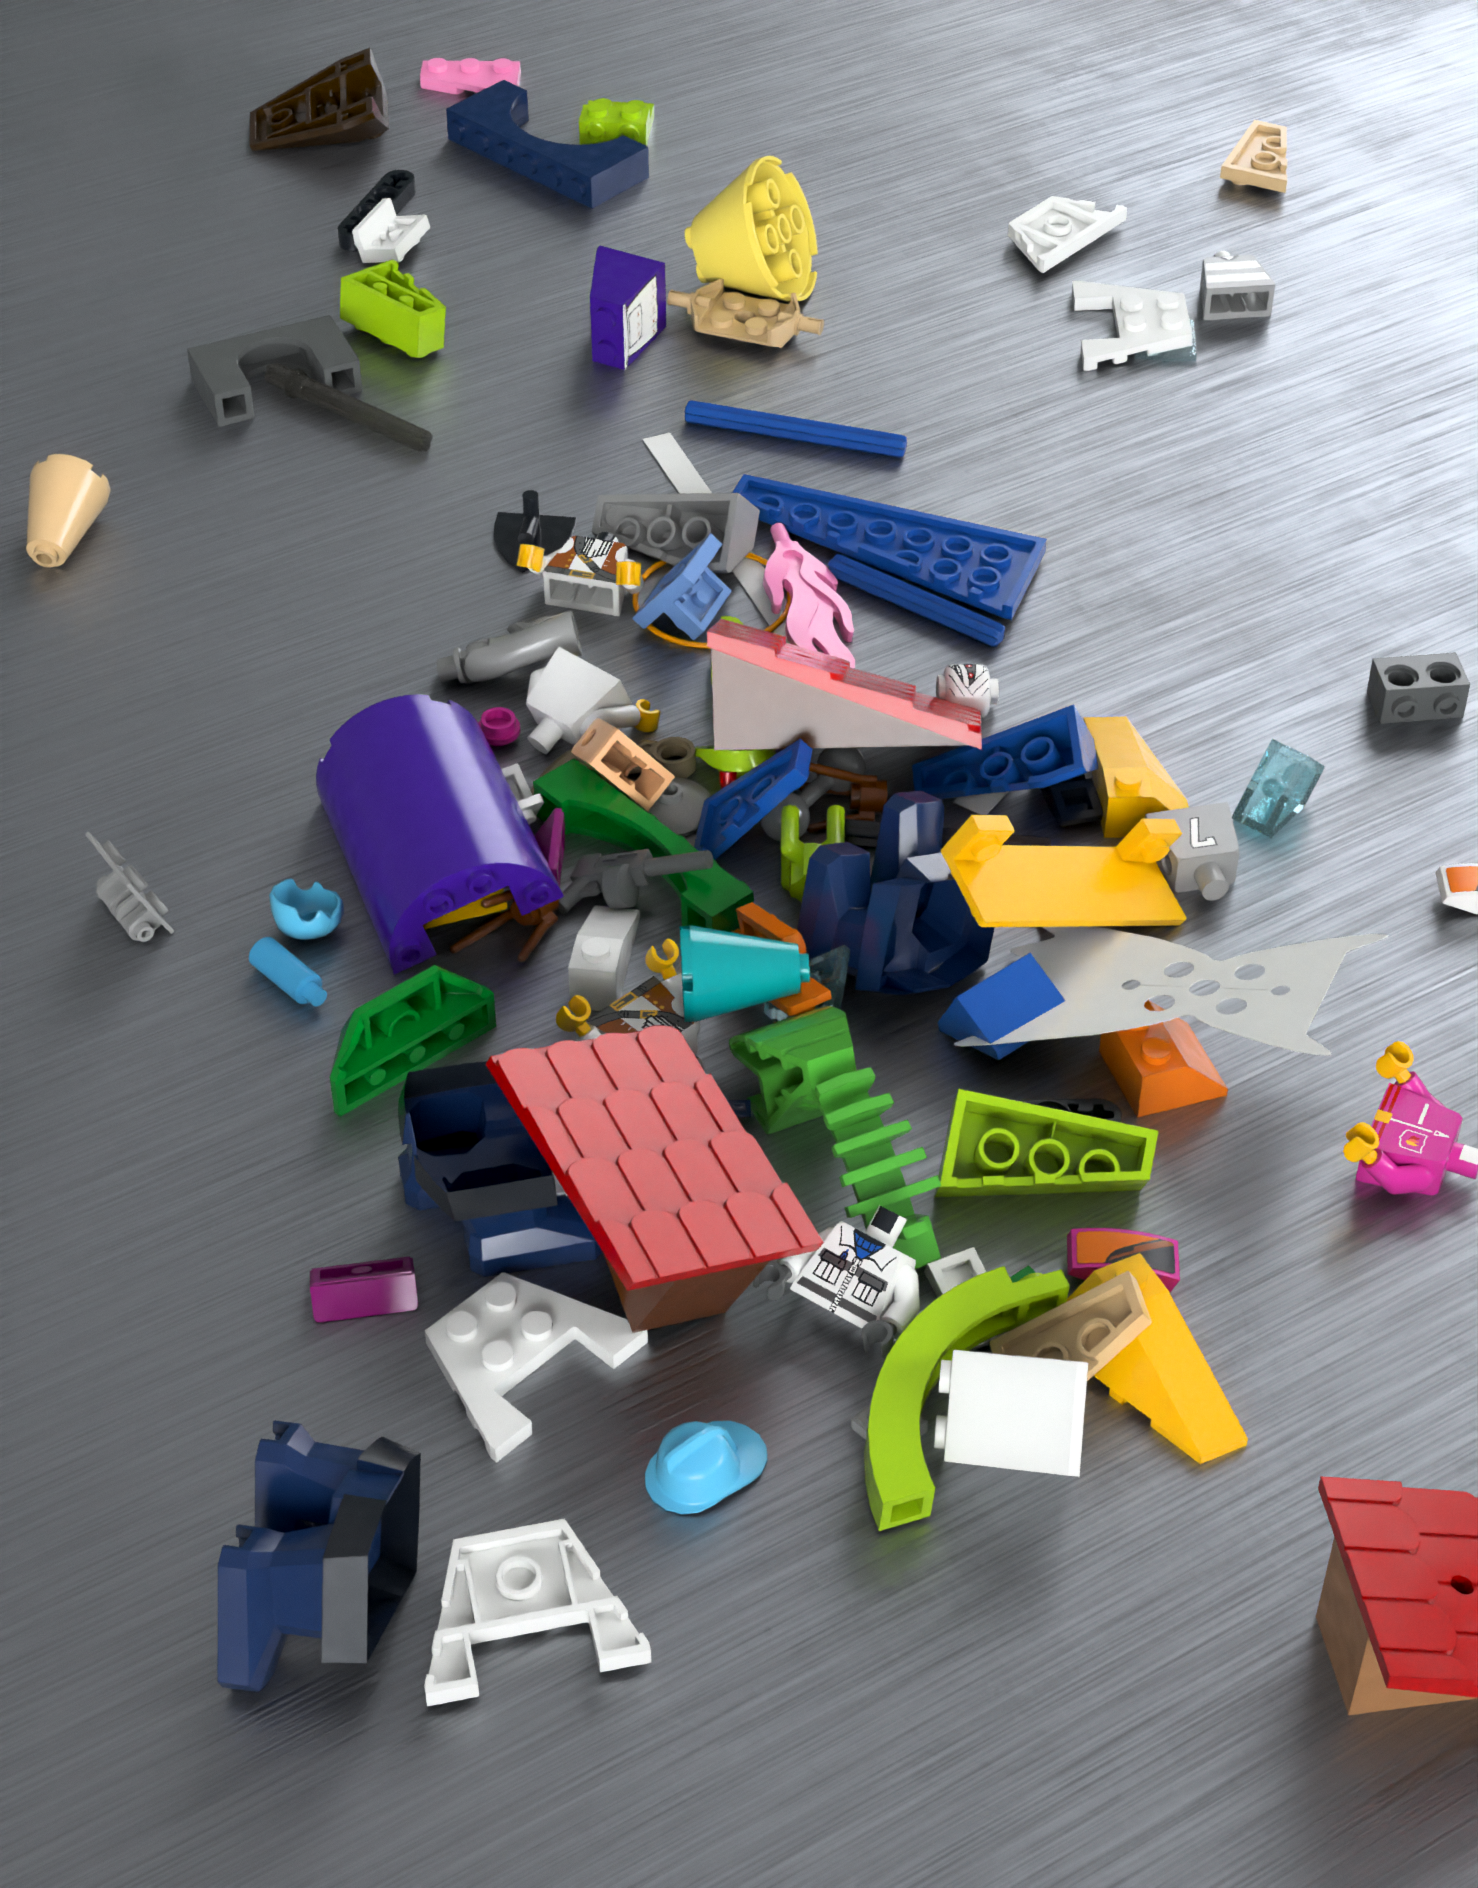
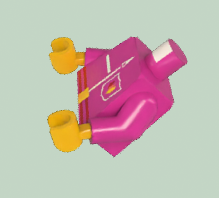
[1343,1041,1478,1196]

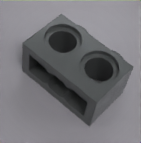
[1367,652,1470,724]

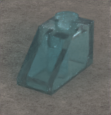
[1232,739,1325,838]

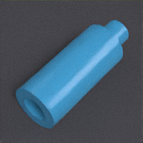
[249,937,327,1007]

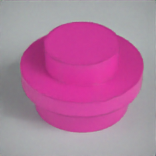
[478,707,521,746]

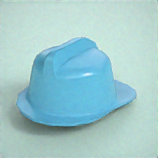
[645,1421,768,1515]

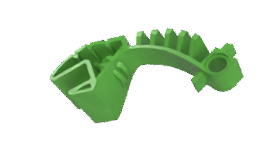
[729,1006,941,1270]

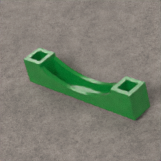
[533,758,754,932]

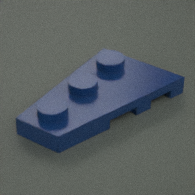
[694,738,813,860]

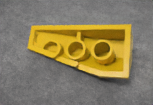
[1083,716,1189,838]
[1066,1253,1248,1464]

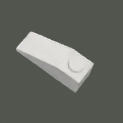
[568,905,640,1011]

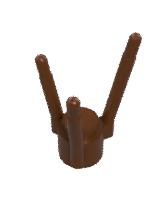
[797,762,887,833]
[449,890,559,962]

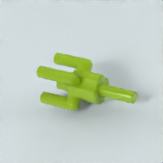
[780,805,845,903]

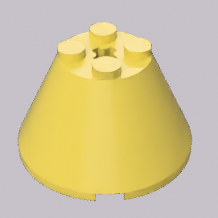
[685,156,818,302]

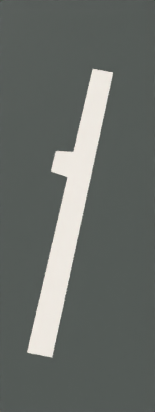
[642,433,823,653]

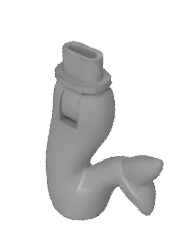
[437,611,582,683]

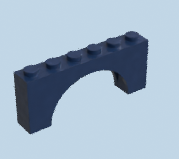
[446,80,649,209]

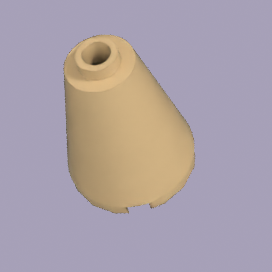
[26,454,111,567]

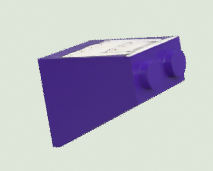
[590,245,666,370]

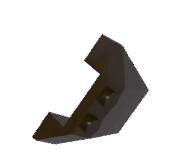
[249,47,389,151]

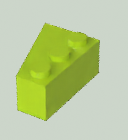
[340,259,446,358]

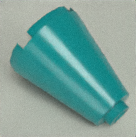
[679,925,810,1022]

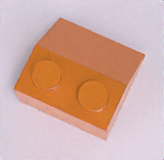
[1099,1000,1228,1118]

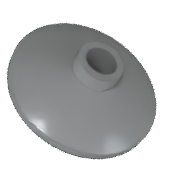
[630,777,711,837]

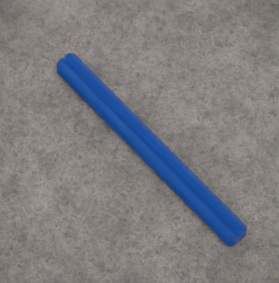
[684,400,907,458]

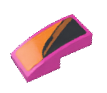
[1067,1228,1180,1292]

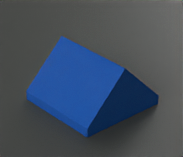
[937,953,1065,1060]

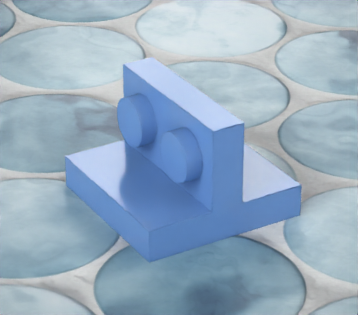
[632,533,732,641]

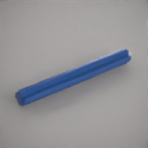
[828,554,1005,647]

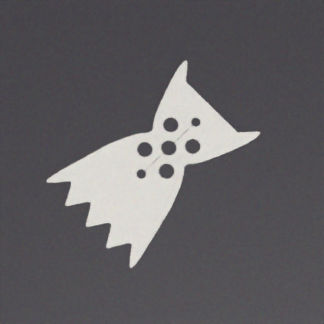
[953,926,1388,1055]

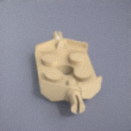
[667,278,824,348]

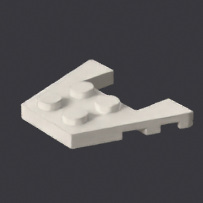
[1072,281,1192,371]
[425,1272,648,1463]
[424,1518,651,1707]

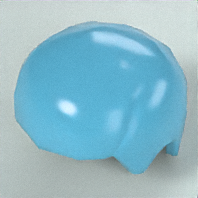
[269,878,344,940]

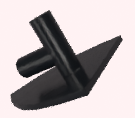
[494,490,576,573]

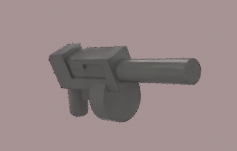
[557,849,713,914]

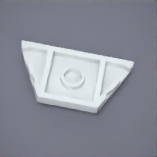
[1008,196,1127,273]

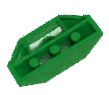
[330,965,497,1117]

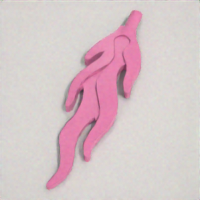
[763,523,855,668]

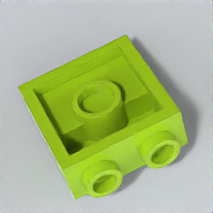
[579,98,655,146]

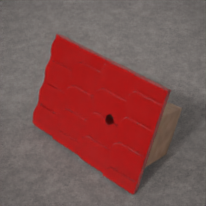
[1316,1476,1478,1715]

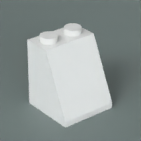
[934,1350,1088,1477]

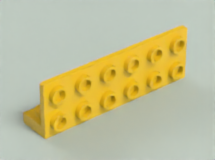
[940,815,1186,927]

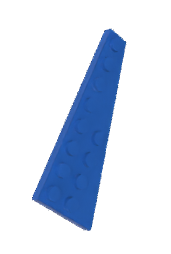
[732,474,1047,620]

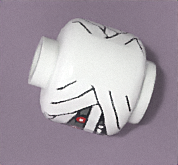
[936,664,999,719]

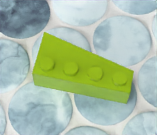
[934,1089,1159,1198]

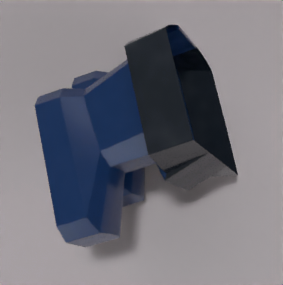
[398,1061,603,1277]
[217,1420,421,1692]

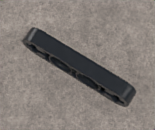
[337,170,416,252]

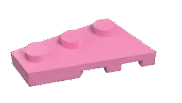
[420,58,521,95]

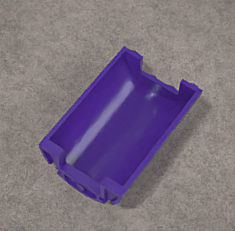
[316,694,564,975]

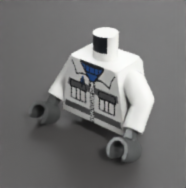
[753,1205,920,1359]

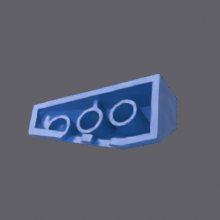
[912,704,1099,799]

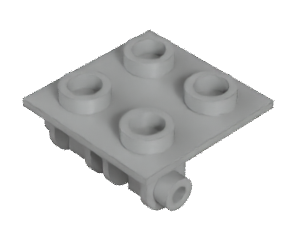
[85,831,174,942]

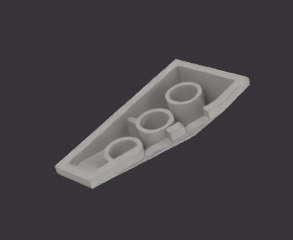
[592,493,760,573]

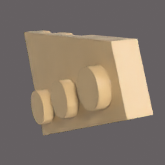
[1220,120,1287,193]
[989,1271,1152,1381]

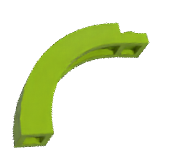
[864,1266,1070,1531]

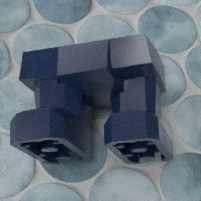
[797,790,995,995]

